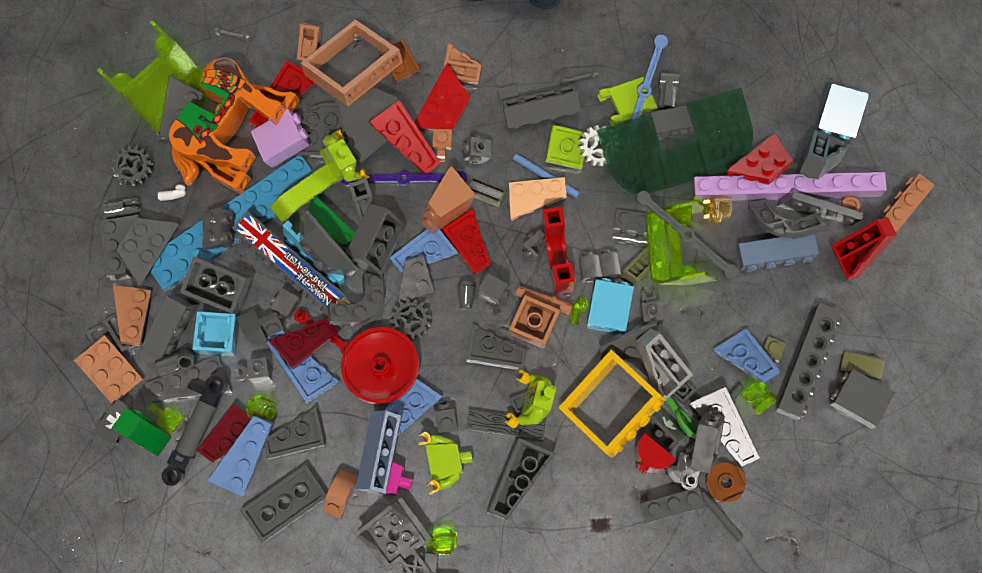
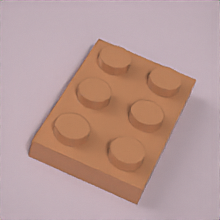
[74,335,143,403]

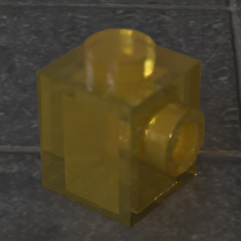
[703,198,732,222]

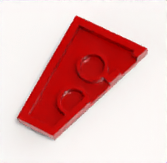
[442,209,491,276]

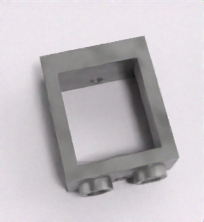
[690,411,725,474]

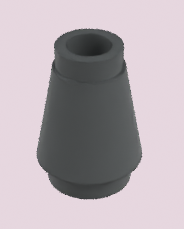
[457,281,476,309]

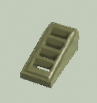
[620,247,660,288]

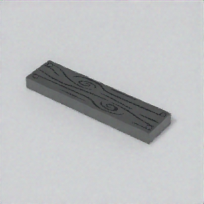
[466,409,546,441]

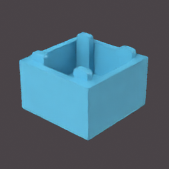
[192,311,239,356]

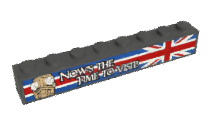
[232,211,355,330]

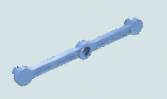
[620,35,668,149]

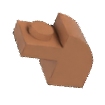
[323,469,358,519]

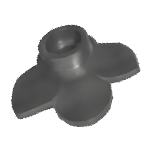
[666,452,701,491]

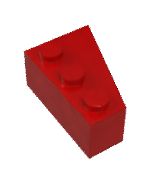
[831,218,897,280]

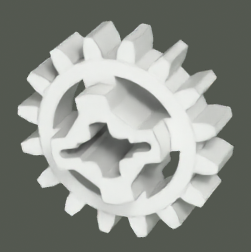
[578,125,619,167]

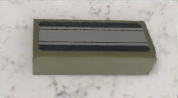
[468,177,507,208]

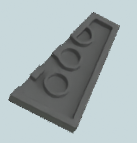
[777,191,863,225]

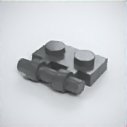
[612,209,654,247]

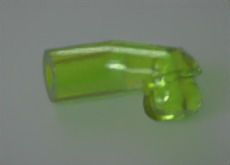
[569,298,589,324]

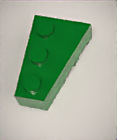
[298,196,355,253]
[112,408,172,457]

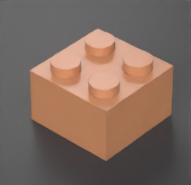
[509,295,560,349]

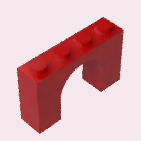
[542,207,575,295]

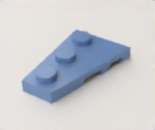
[714,329,780,383]

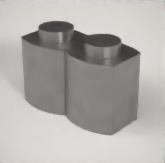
[579,250,621,282]

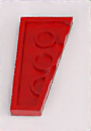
[248,60,315,128]

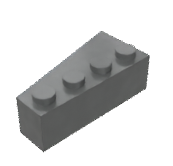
[486,438,555,521]

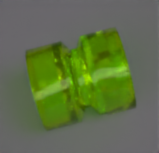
[741,380,778,416]

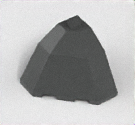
[335,86,408,162]

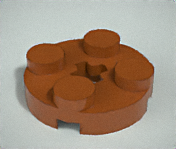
[706,462,746,503]

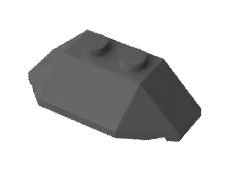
[299,210,359,276]

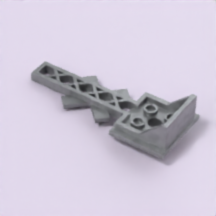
[354,496,439,573]

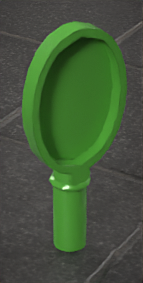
[666,396,697,439]

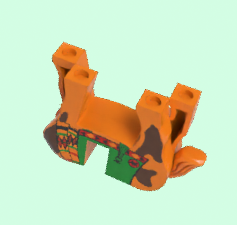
[169,58,300,194]

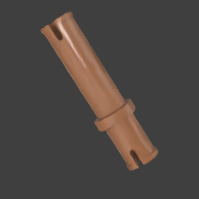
[515,285,573,315]

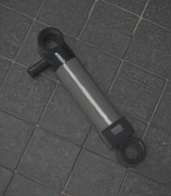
[161,376,227,486]

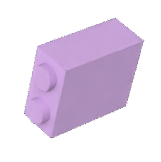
[251,109,310,168]

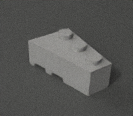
[636,328,693,401]

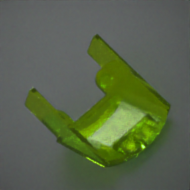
[97,21,208,134]

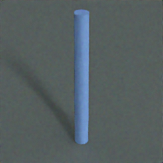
[513,153,580,198]

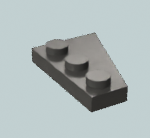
[264,407,325,460]

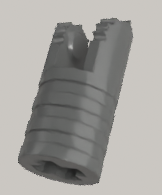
[104,198,140,220]

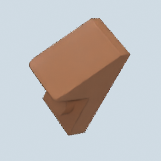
[297,23,322,61]

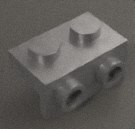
[203,208,233,250]

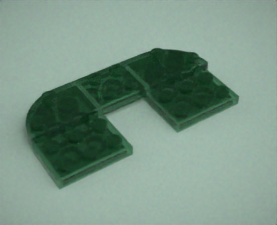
[596,88,753,194]

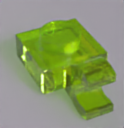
[148,403,184,435]

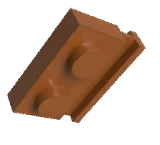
[379,39,420,83]

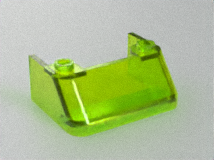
[645,200,717,285]

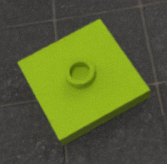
[545,125,587,170]

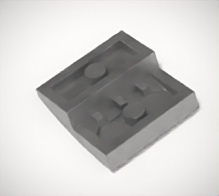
[85,313,135,355]

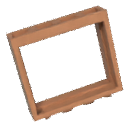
[301,19,403,107]

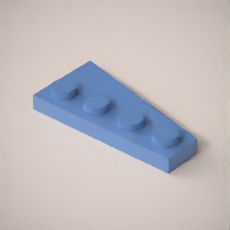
[266,330,339,404]
[208,415,273,496]

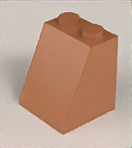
[421,166,475,234]

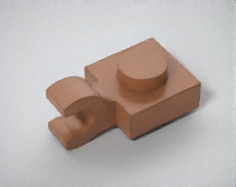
[432,129,452,162]

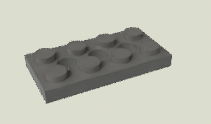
[240,464,327,543]

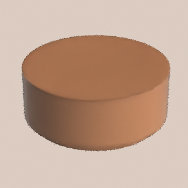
[840,196,860,211]

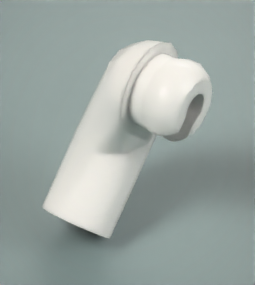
[158,184,186,201]

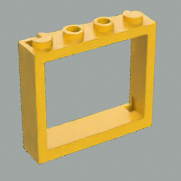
[558,350,666,458]

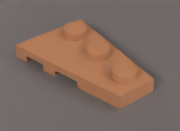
[113,285,152,346]

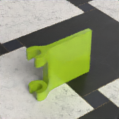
[597,77,658,128]

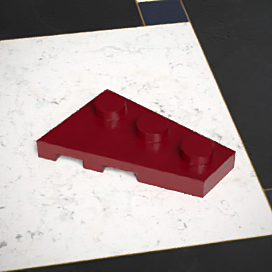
[268,318,339,370]
[197,404,252,463]

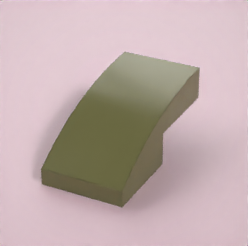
[841,351,885,380]

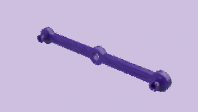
[341,171,467,186]

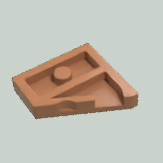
[443,43,482,85]

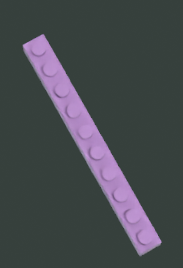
[692,172,887,202]

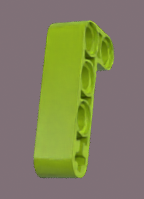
[270,164,337,222]

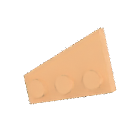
[509,177,567,221]

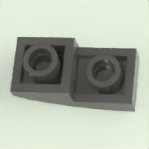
[672,381,702,421]

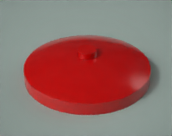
[341,327,419,404]

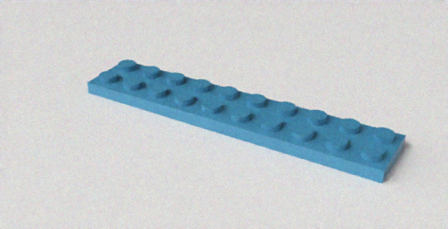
[150,156,314,292]

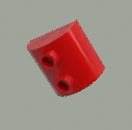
[634,433,676,474]

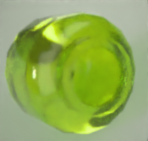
[246,395,276,421]
[428,528,457,555]

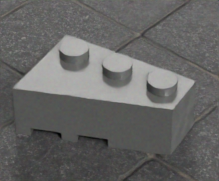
[800,129,850,180]

